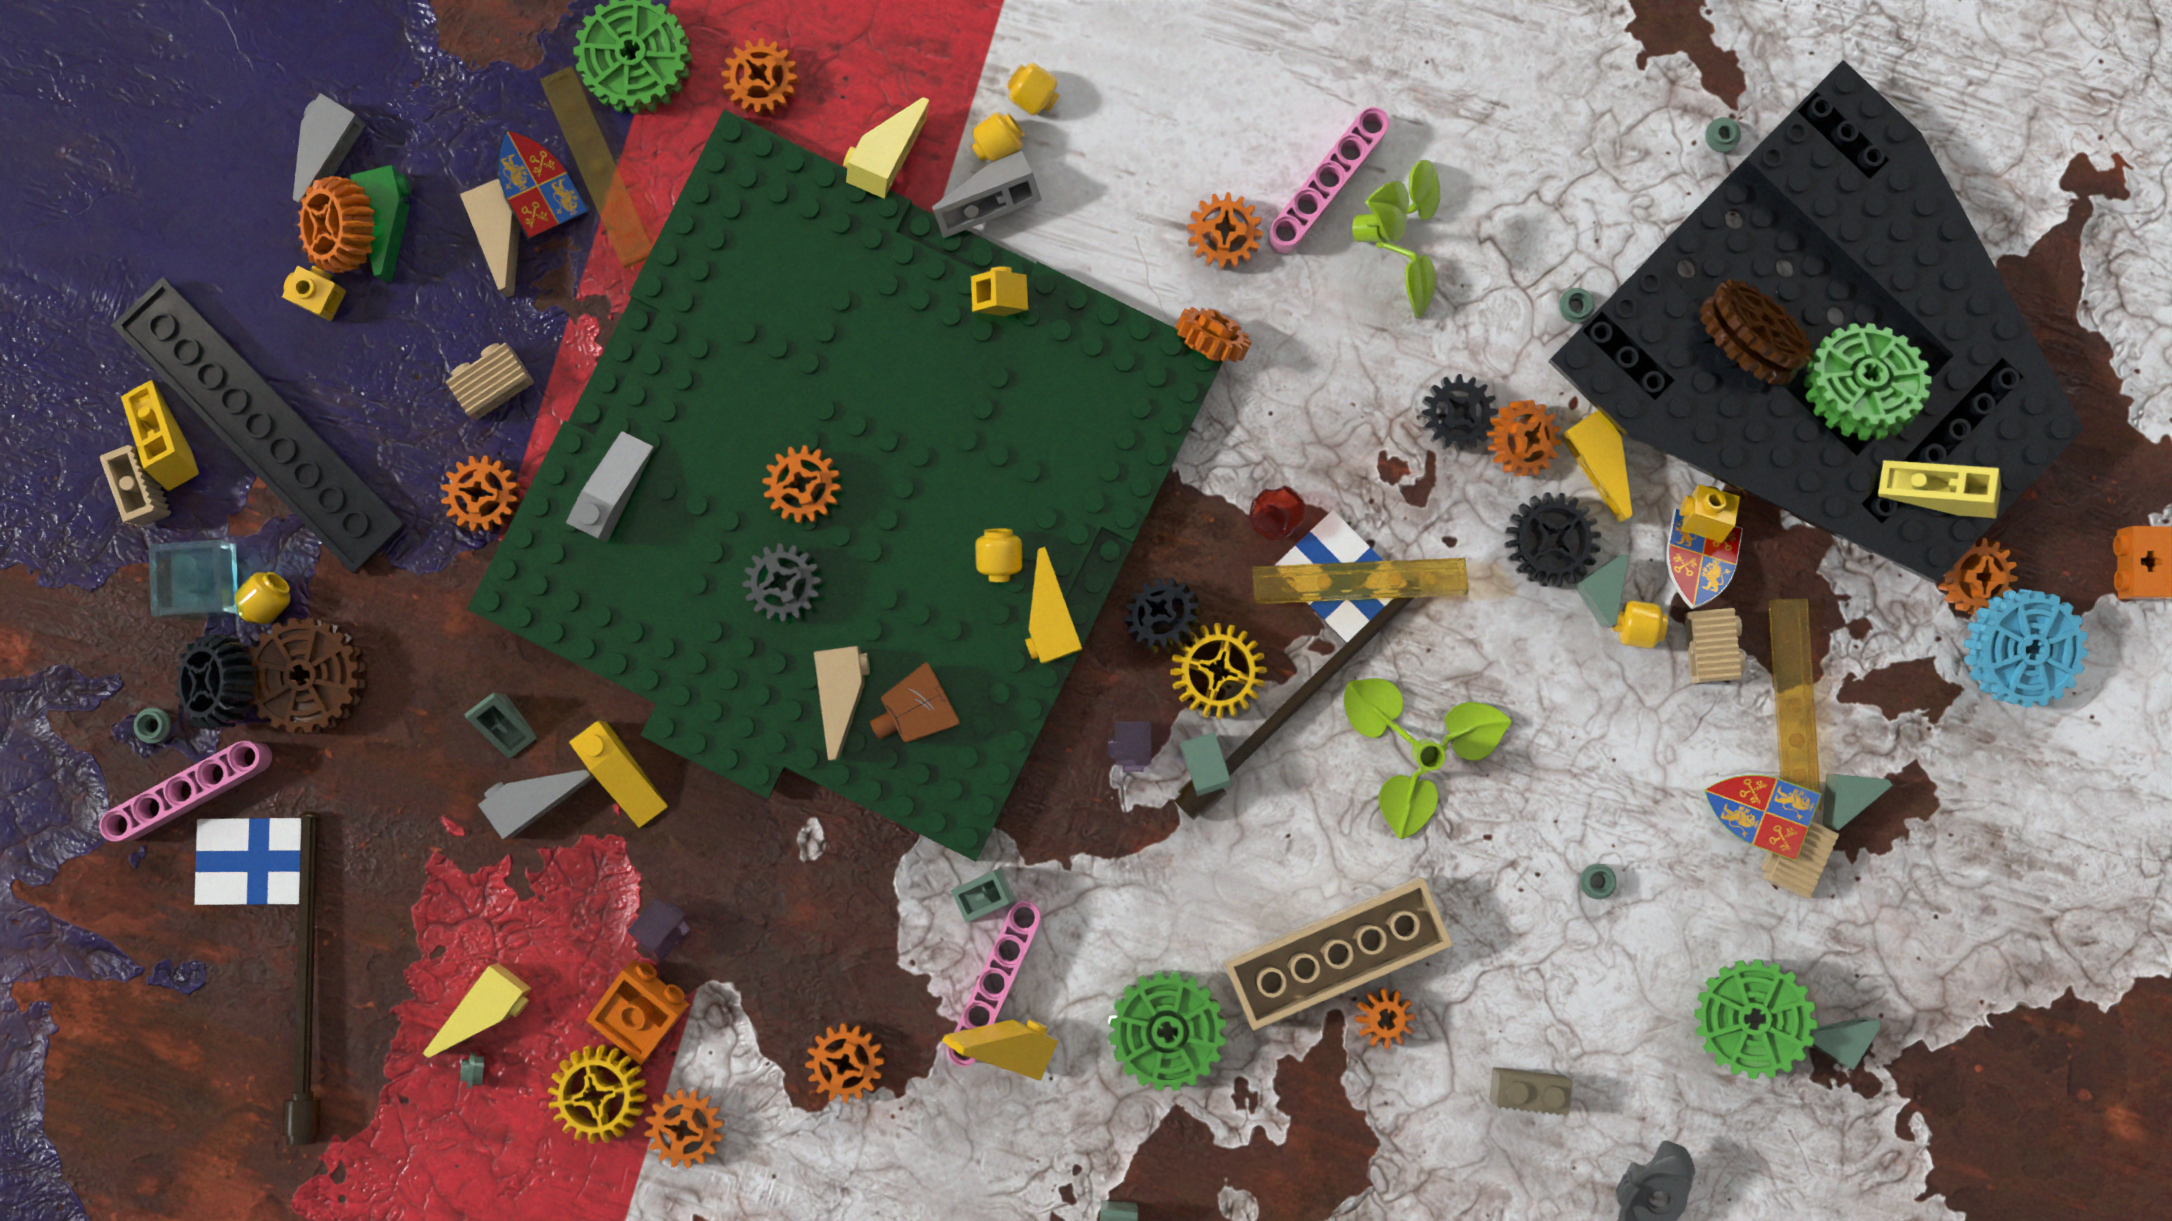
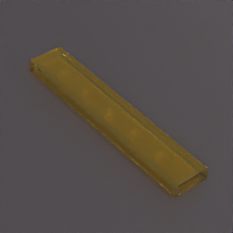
[540,66,653,269]
[1252,558,1469,604]
[1769,598,1822,811]

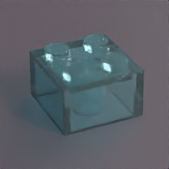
[148,540,238,619]

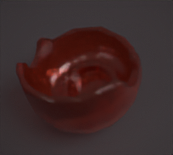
[1249,485,1306,541]

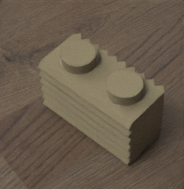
[1489,1067,1572,1117]

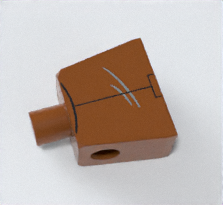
[869,662,962,743]

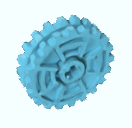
[1963,589,2088,708]

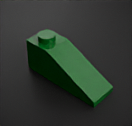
[350,165,411,283]

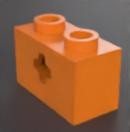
[2113,526,2172,600]

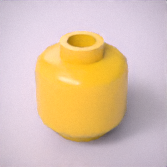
[1006,63,1059,116]
[971,112,1025,162]
[975,528,1022,582]
[234,572,290,624]
[1612,600,1668,649]

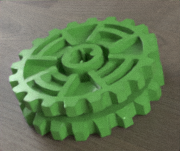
[573,0,692,115]
[1804,323,1932,441]
[1694,959,1818,1079]
[1109,970,1226,1091]

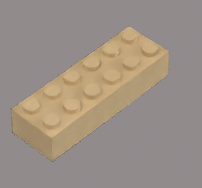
[1222,877,1453,1031]

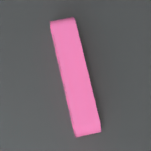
[1268,107,1389,254]
[99,741,272,841]
[947,900,1041,1067]

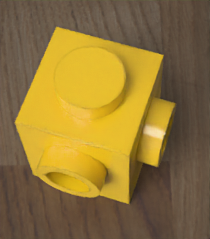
[282,265,346,322]
[971,267,1028,316]
[1679,484,1740,543]

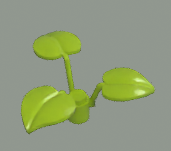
[1352,160,1440,318]
[1343,678,1511,839]

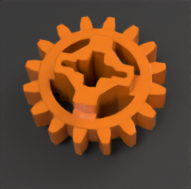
[722,38,799,117]
[1186,192,1263,271]
[1175,307,1252,363]
[1486,400,1562,477]
[762,445,842,524]
[441,455,521,533]
[1938,538,2018,615]
[805,1022,885,1103]
[644,1087,725,1169]

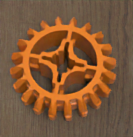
[297,176,376,273]

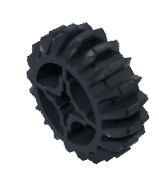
[1504,492,1601,588]
[175,634,258,731]

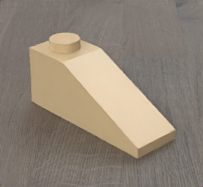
[460,179,520,298]
[814,646,870,760]

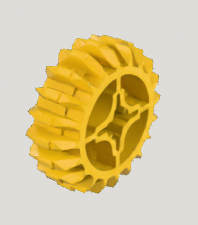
[1170,623,1267,719]
[548,1044,647,1144]

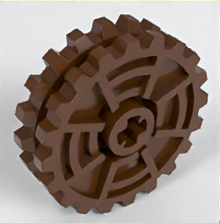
[1699,279,1814,386]
[248,618,368,734]

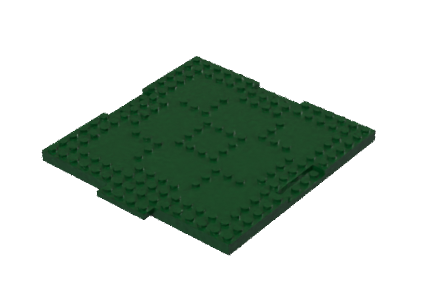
[467,109,1223,862]

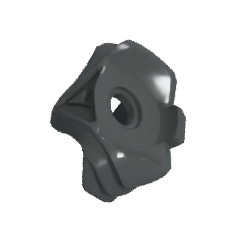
[1616,1140,1695,1221]

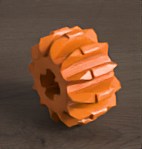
[1354,987,1416,1049]

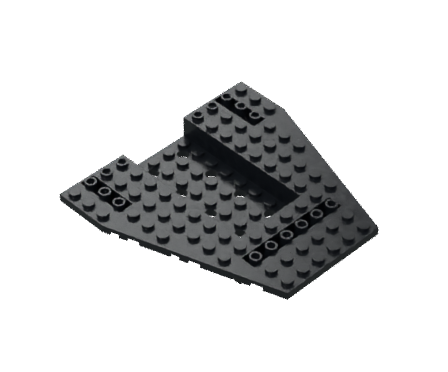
[1548,60,2084,583]

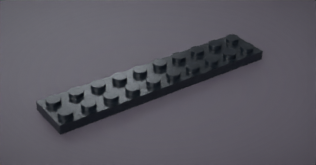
[111,277,407,574]

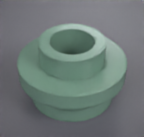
[1705,117,1741,153]
[1559,288,1595,323]
[134,708,171,743]
[1580,864,1616,900]
[460,1052,484,1089]

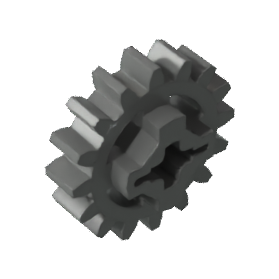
[742,543,822,622]

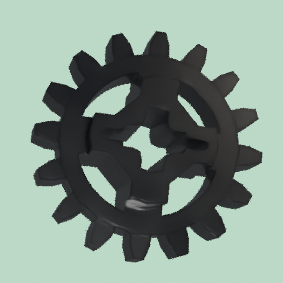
[1420,374,1499,452]
[1124,578,1203,654]

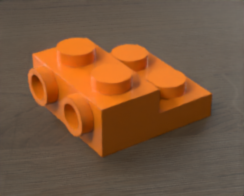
[586,959,690,1065]

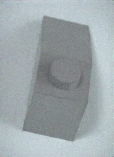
[293,93,366,206]
[932,151,1042,238]
[566,431,655,543]
[478,769,595,839]

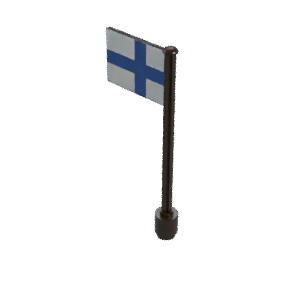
[1174,510,1421,821]
[194,811,321,1145]

